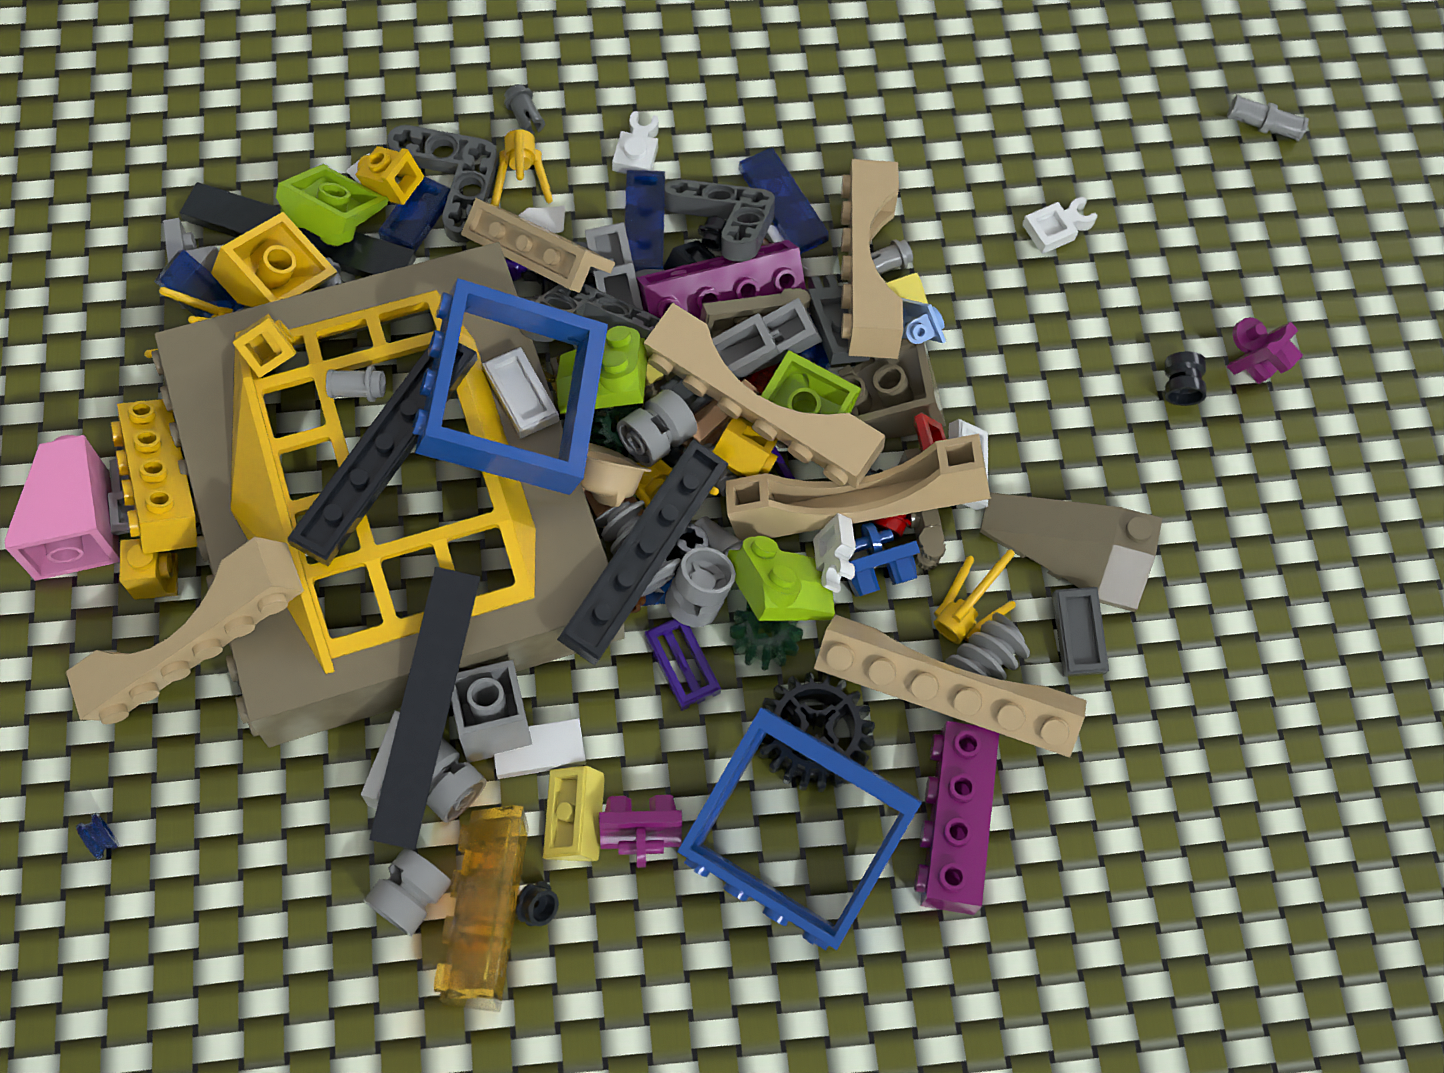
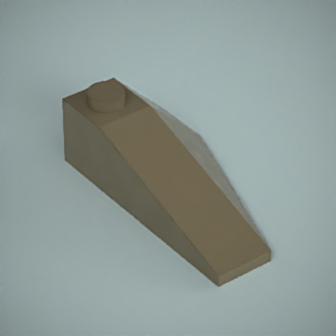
[776,339,946,449]
[980,492,1163,612]

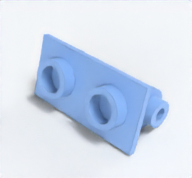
[901,298,946,344]

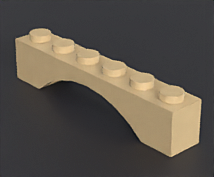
[841,159,904,359]
[644,303,885,488]
[725,434,991,541]
[66,537,304,724]
[814,615,1087,758]

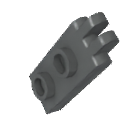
[806,275,870,365]

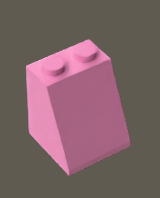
[4,435,120,581]

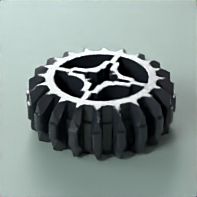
[759,672,875,792]

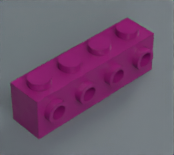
[636,240,806,319]
[914,721,999,915]

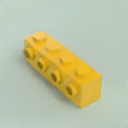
[111,399,198,554]

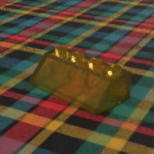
[434,805,529,1012]

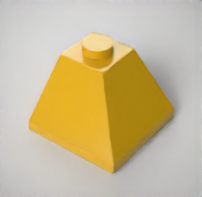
[211,212,337,307]

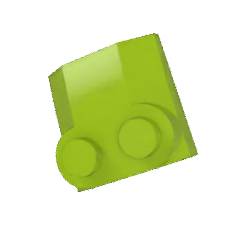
[276,164,389,246]
[556,326,648,413]
[749,350,861,441]
[727,536,835,621]

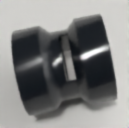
[1165,351,1207,406]

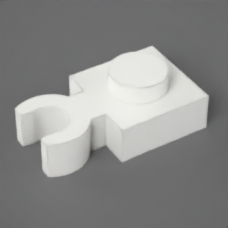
[612,111,658,179]
[1022,197,1097,254]
[813,513,856,593]

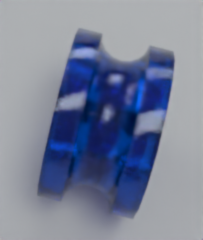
[75,812,120,860]

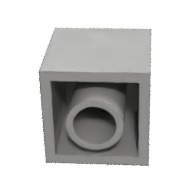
[451,660,533,763]

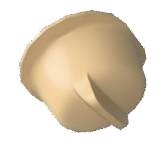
[581,443,651,508]

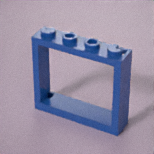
[412,278,608,495]
[677,708,922,950]

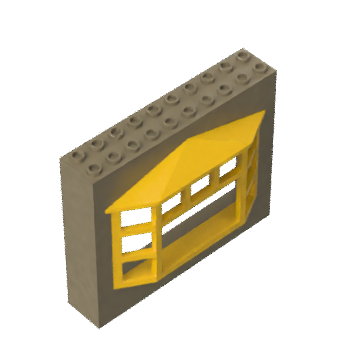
[152,242,625,748]

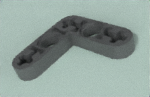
[387,125,498,243]
[664,180,775,261]
[519,284,660,342]

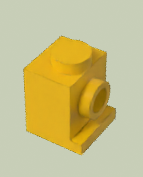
[355,146,425,205]
[232,313,296,378]
[712,416,778,477]
[119,539,178,600]

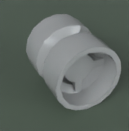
[617,389,698,467]
[665,547,736,627]
[427,737,487,823]
[363,847,452,936]

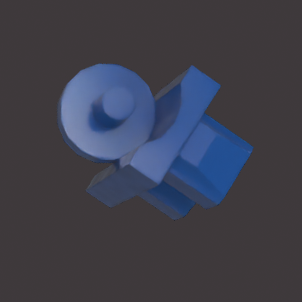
[841,522,920,597]

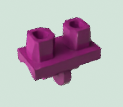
[1227,317,1303,384]
[599,795,682,868]

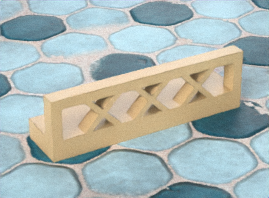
[461,198,616,293]

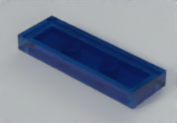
[739,147,830,254]
[625,170,665,272]

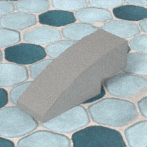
[585,222,643,310]
[712,297,823,379]

